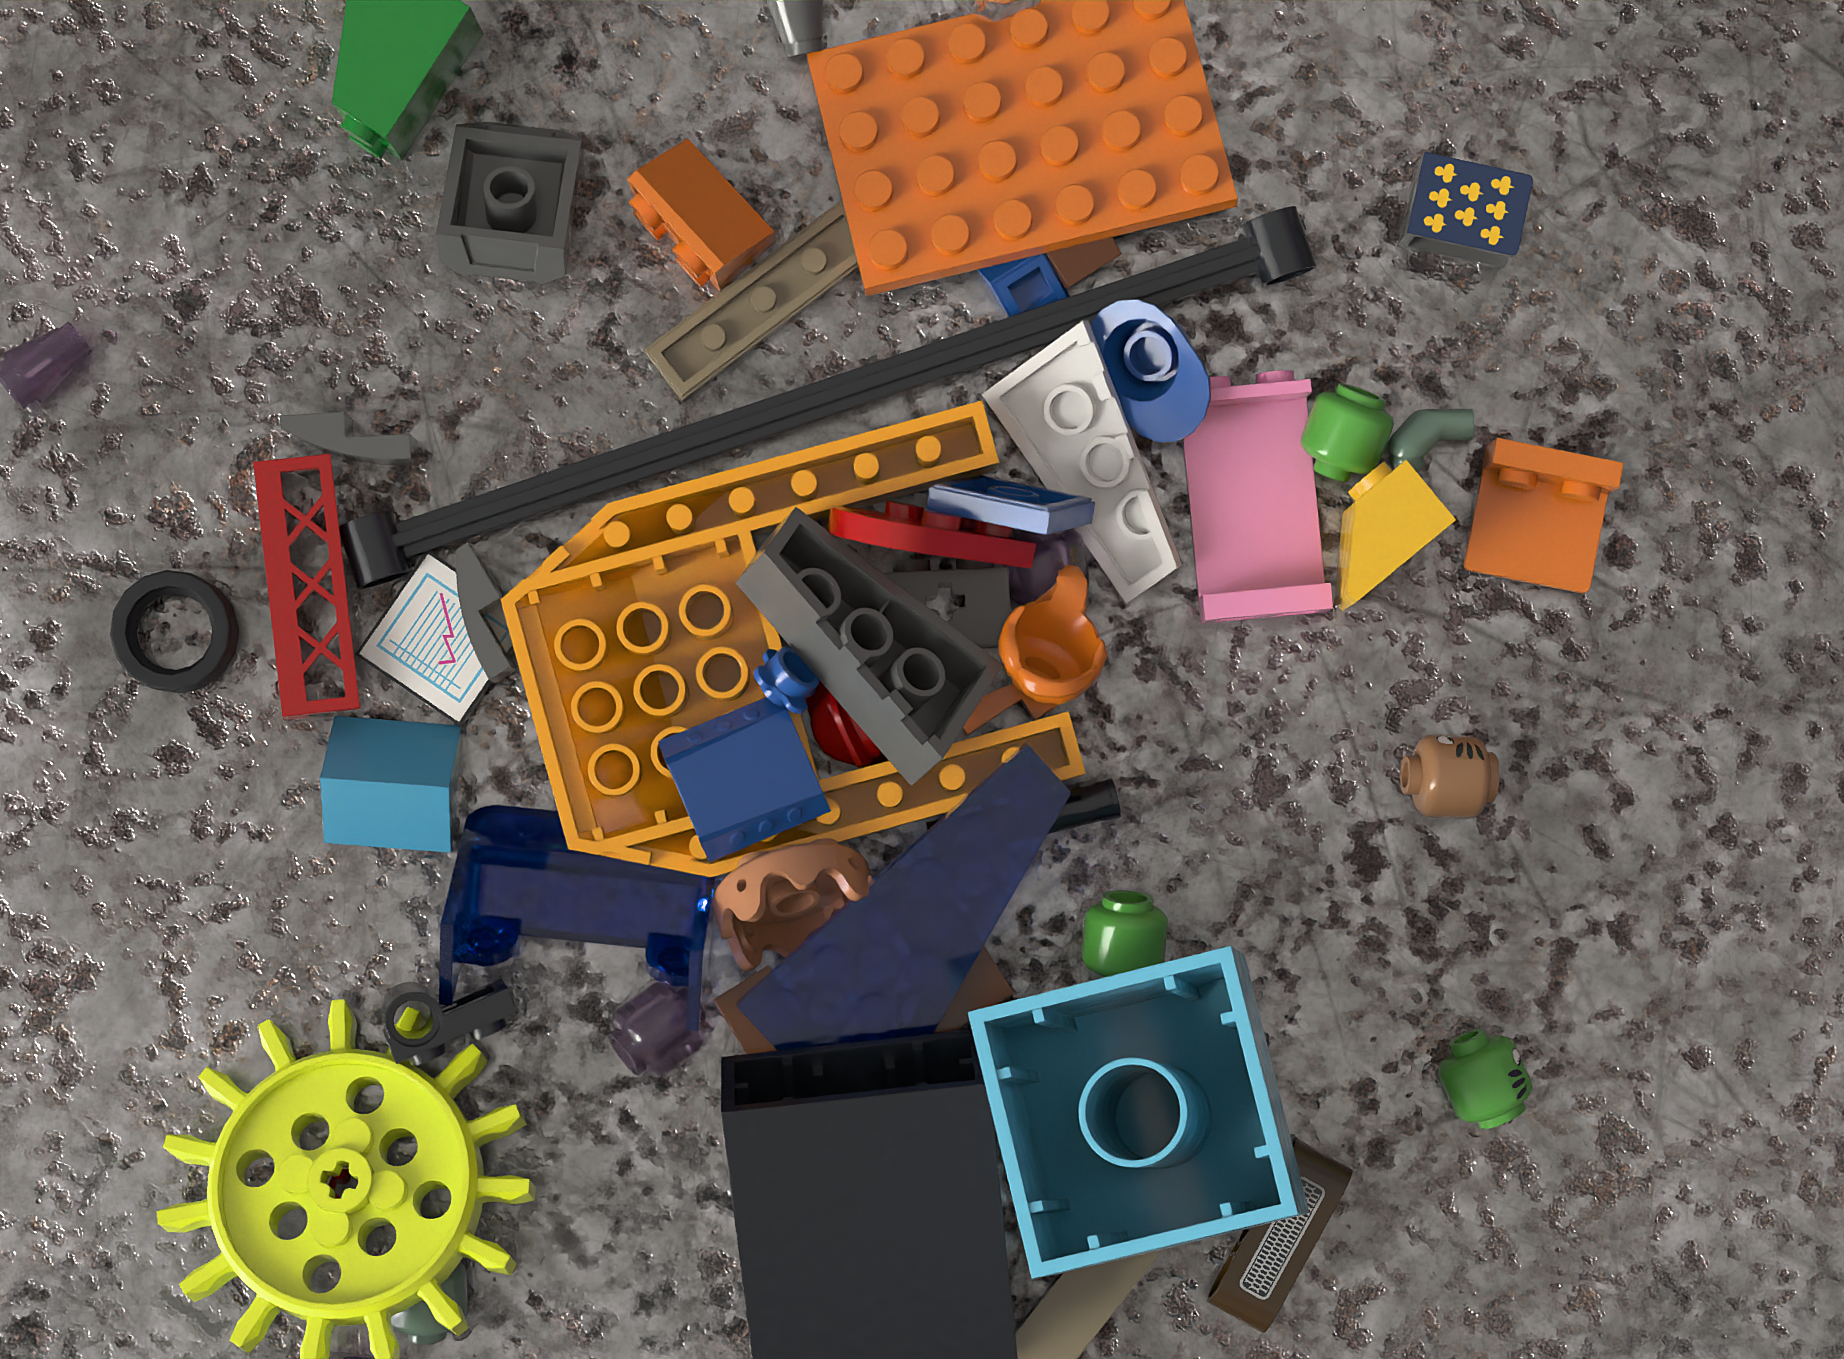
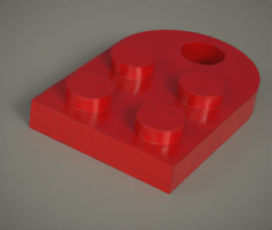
[827,501,1036,569]

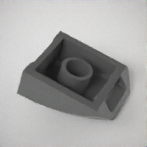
[436,122,583,286]

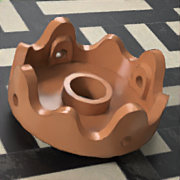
[712,838,879,972]

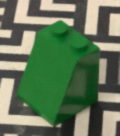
[332,0,484,160]

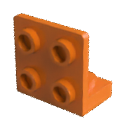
[1463,438,1624,594]

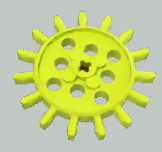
[156,999,536,1359]

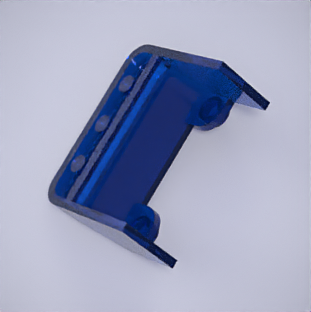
[439,805,718,1031]

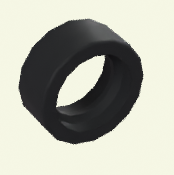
[110,570,239,693]

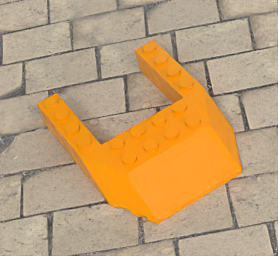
[500,401,1086,877]

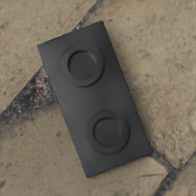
[381,979,518,1066]

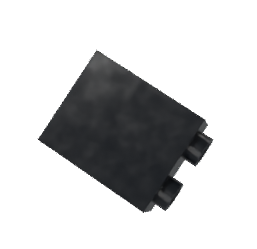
[721,1030,1018,1359]

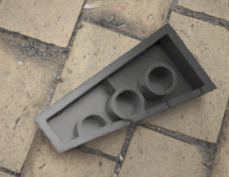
[736,507,1003,786]

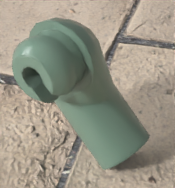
[1388,409,1474,472]

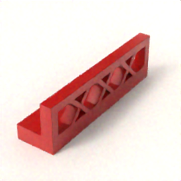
[253,454,360,720]

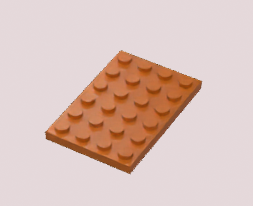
[806,0,1238,296]

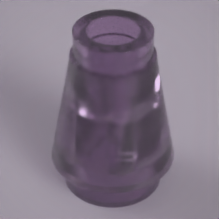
[0,321,91,410]

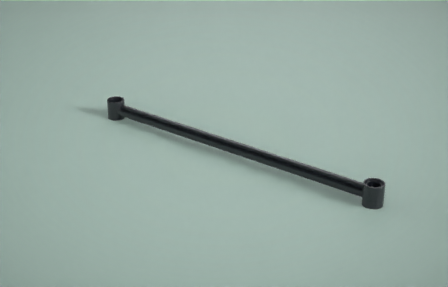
[339,206,1317,589]

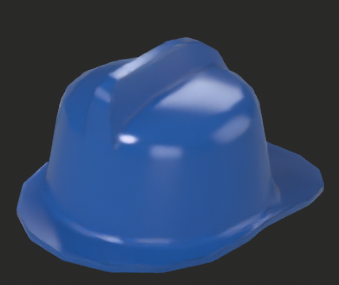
[1090,299,1211,442]

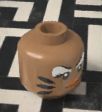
[1400,734,1499,819]

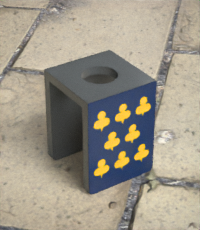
[1397,152,1533,268]

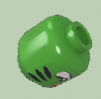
[1438,1028,1533,1129]

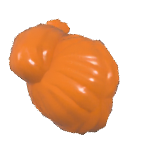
[998,565,1107,705]

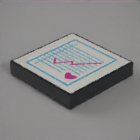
[355,552,514,727]

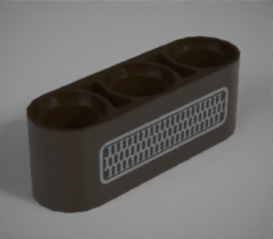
[1207,1138,1353,1333]

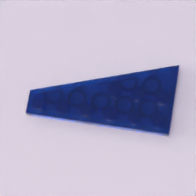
[736,742,1071,1051]

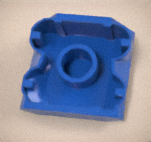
[658,697,831,862]

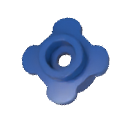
[754,647,819,714]

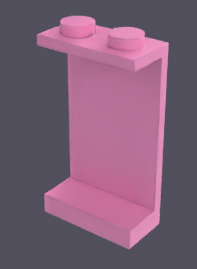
[1183,370,1333,624]

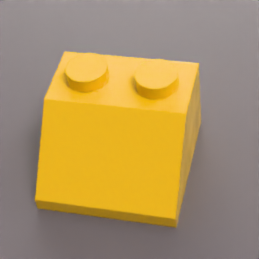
[1334,460,1456,611]

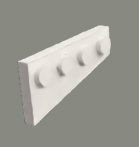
[982,320,1182,604]

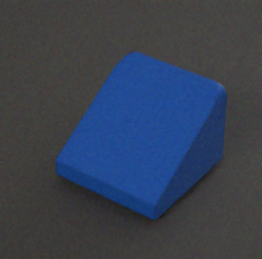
[978,253,1070,317]

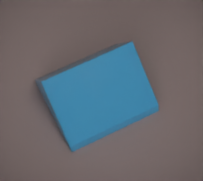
[320,716,463,853]

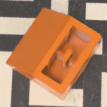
[627,138,776,291]

